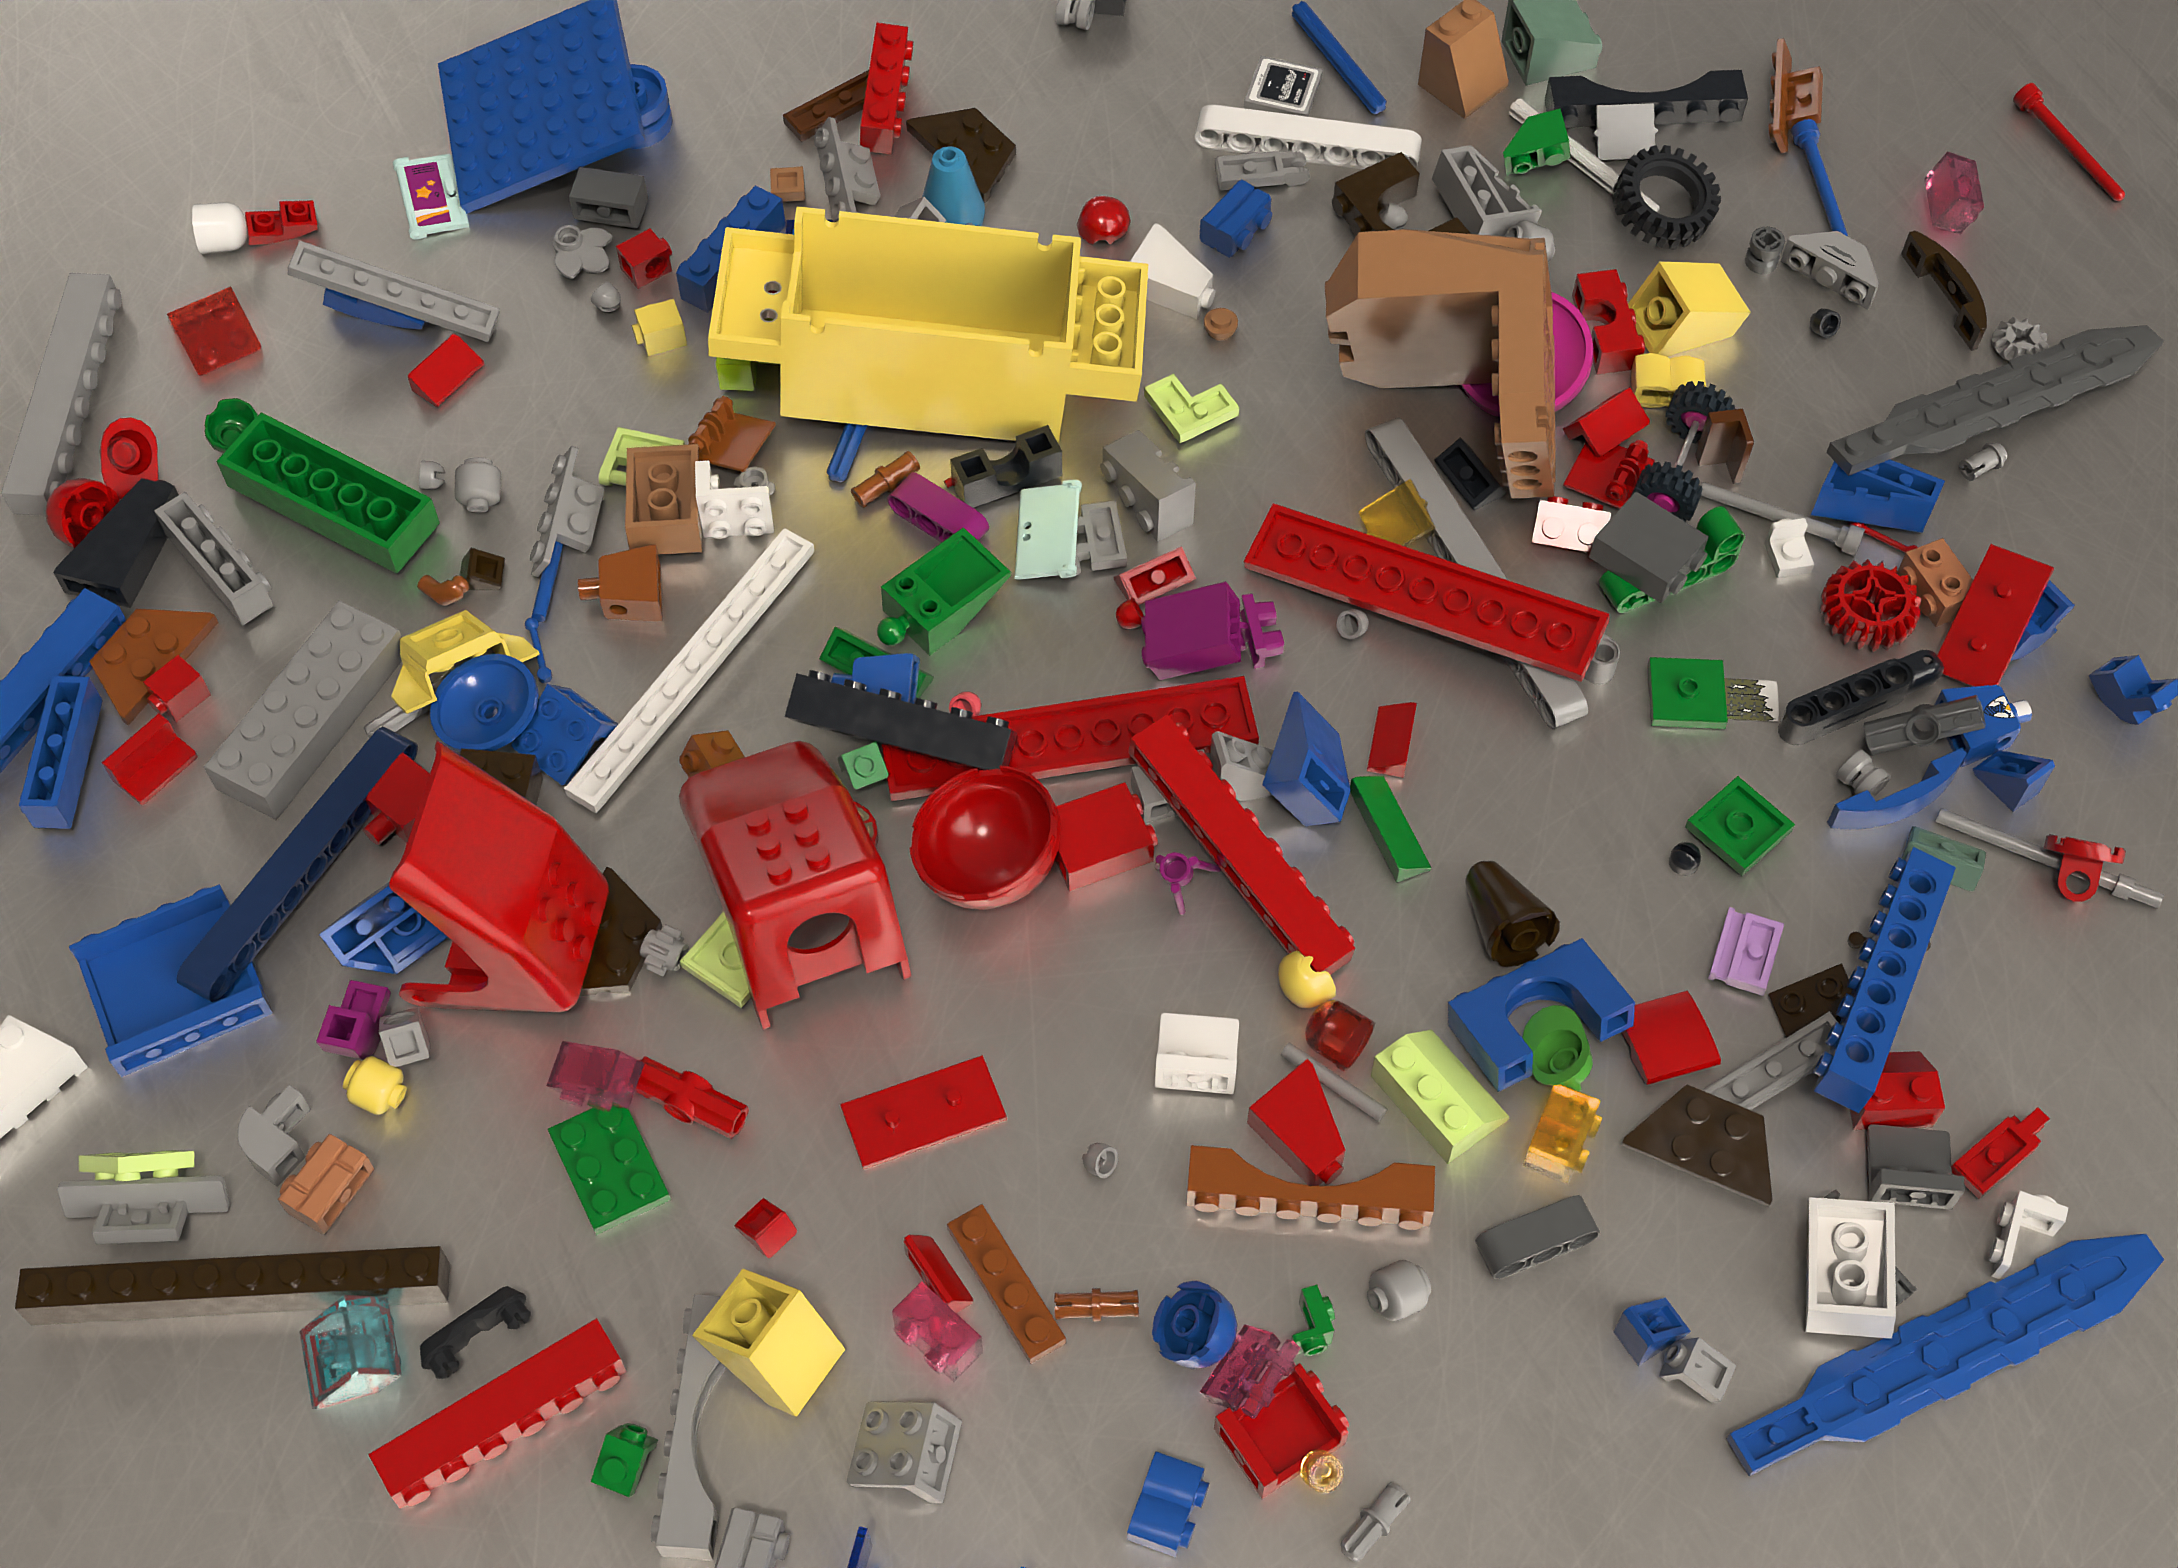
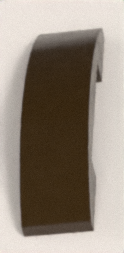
[1901,230,1987,351]

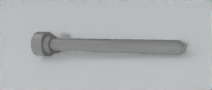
[1699,482,1865,556]

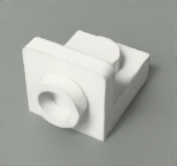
[1764,518,1814,578]

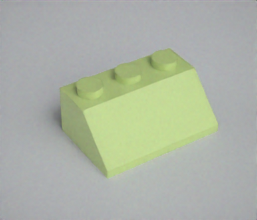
[1371,1029,1509,1164]

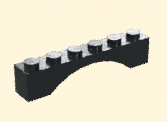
[1545,70,1748,128]

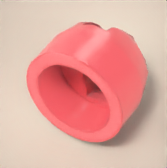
[949,691,982,716]

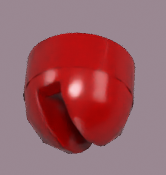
[1116,598,1144,630]

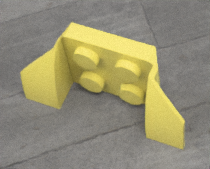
[391,610,540,714]

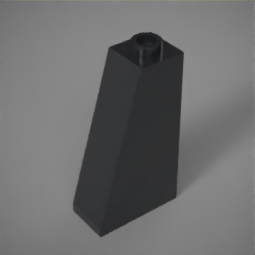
[53,478,179,608]

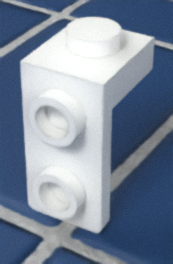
[1988,1191,2069,1279]

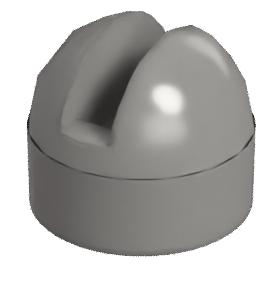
[1383,202,1408,230]
[591,282,621,312]
[419,460,445,489]
[1336,609,1369,639]
[1082,1143,1118,1178]

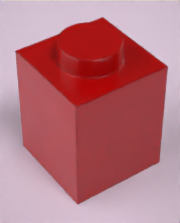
[143,655,211,723]

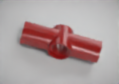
[627,1056,749,1139]

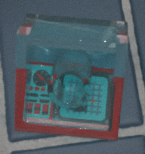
[299,1295,402,1409]

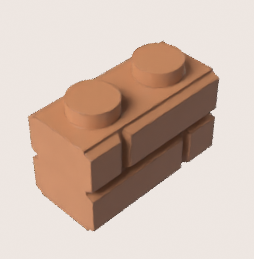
[278,1134,374,1235]

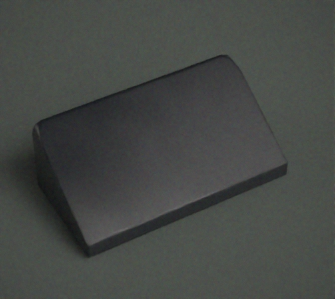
[1434,437,1507,511]

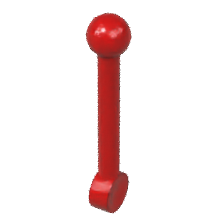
[1850,522,1918,553]

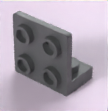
[1867,1124,1965,1210]

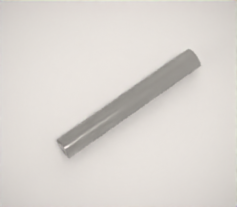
[1281,1042,1388,1122]

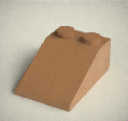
[625,444,702,555]

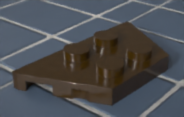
[906,108,1016,203]
[580,867,663,996]
[1621,1084,1773,1207]

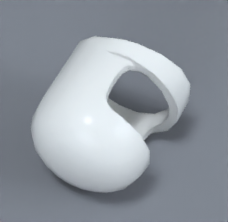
[192,202,247,254]

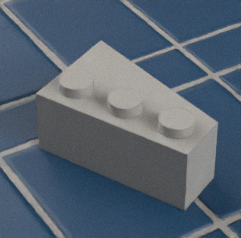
[1432,145,1542,237]

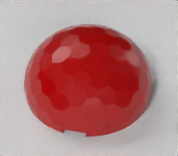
[909,765,1061,910]

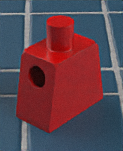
[363,752,430,845]

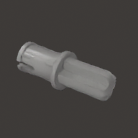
[1341,1482,1411,1562]

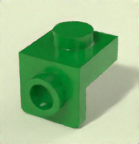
[1290,1284,1335,1356]
[591,1423,658,1497]

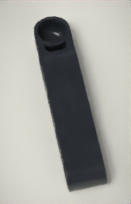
[1778,650,1944,746]

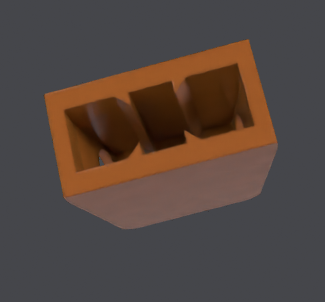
[578,545,663,622]

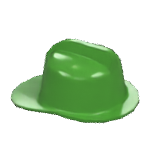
[1522,1005,1593,1091]

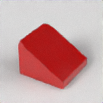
[734,1198,797,1258]

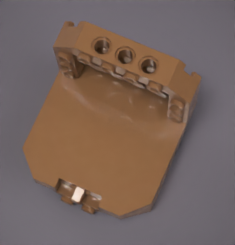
[1325,229,1556,498]

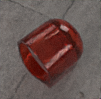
[1305,1000,1375,1071]

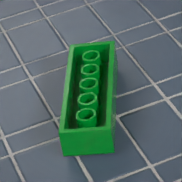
[216,412,440,574]

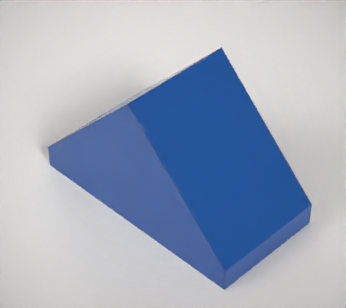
[1973,750,2055,812]
[1613,1298,1691,1366]

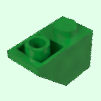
[1503,109,1571,175]

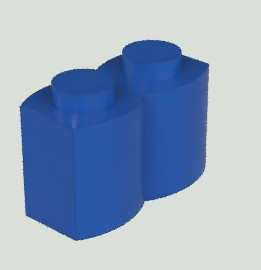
[1127,1452,1210,1558]

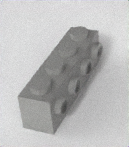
[154,492,273,625]

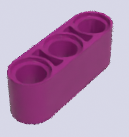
[887,472,989,543]

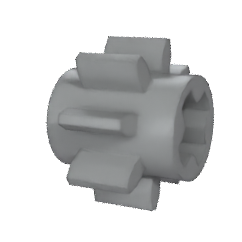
[640,924,689,976]

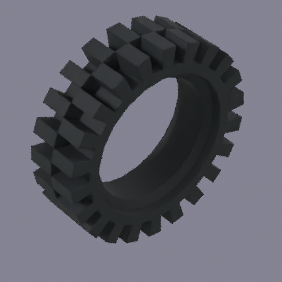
[1612,145,1721,249]

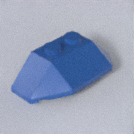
[318,881,448,974]

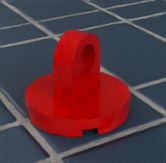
[2044,834,2126,902]

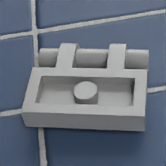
[1075,500,1127,575]

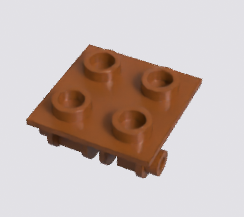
[688,396,776,472]

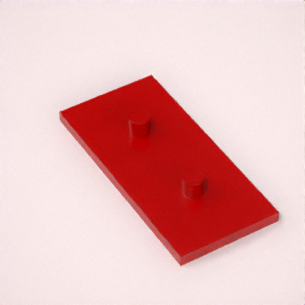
[1937,544,2054,687]
[840,1055,1007,1170]

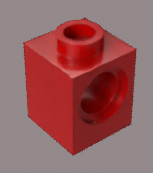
[616,228,672,289]

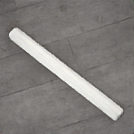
[1509,99,1660,213]

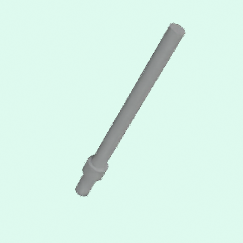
[1935,808,2164,908]

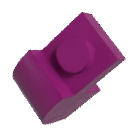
[316,980,391,1060]

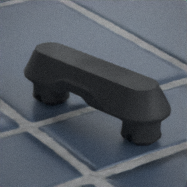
[420,1286,531,1379]

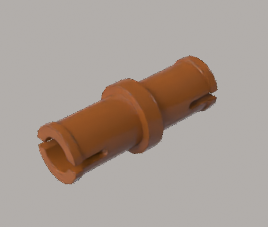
[851,451,920,508]
[1054,1288,1139,1322]

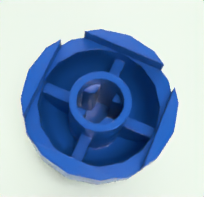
[1152,1280,1238,1369]

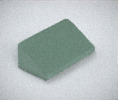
[1902,826,1986,891]

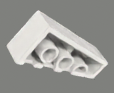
[0,1015,88,1139]

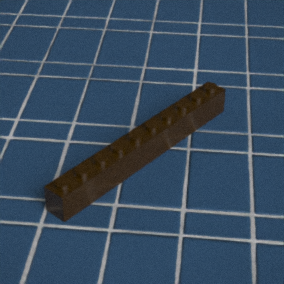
[15,1246,450,1325]

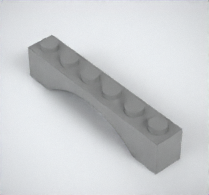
[651,1295,727,1561]

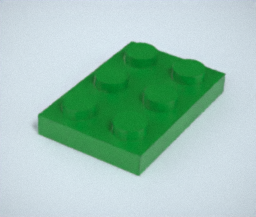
[548,1094,671,1236]

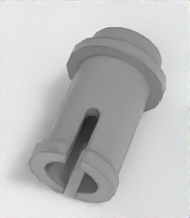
[1959,442,2007,481]

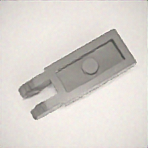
[1215,151,1310,191]

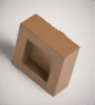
[770,166,805,202]

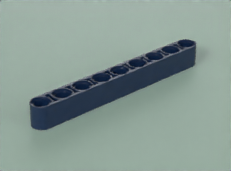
[177,727,418,1002]

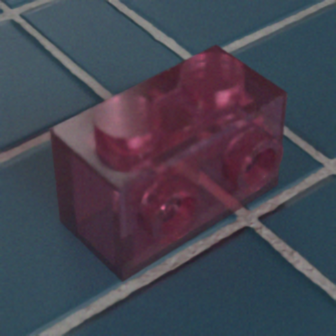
[1924,151,1984,235]
[546,1041,645,1112]
[892,1281,983,1382]

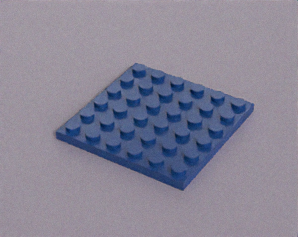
[438,0,646,214]

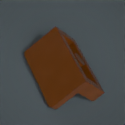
[1695,408,1754,484]

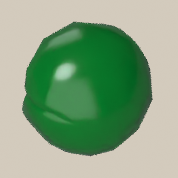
[204,398,258,453]

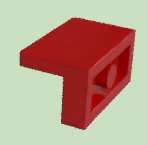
[1563,387,1650,457]
[101,713,198,805]

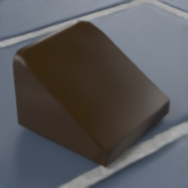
[460,547,505,590]

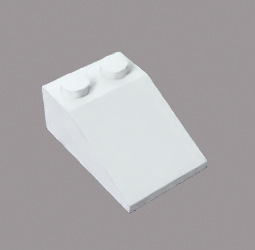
[1806,1197,1896,1339]

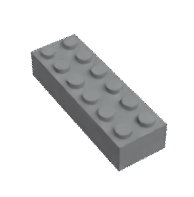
[204,601,402,820]

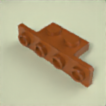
[1768,38,1823,153]

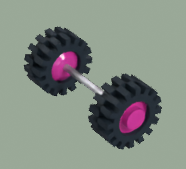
[1632,381,1735,522]

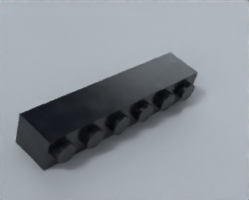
[784,670,1017,770]

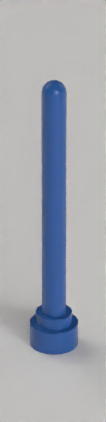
[1791,119,1849,237]

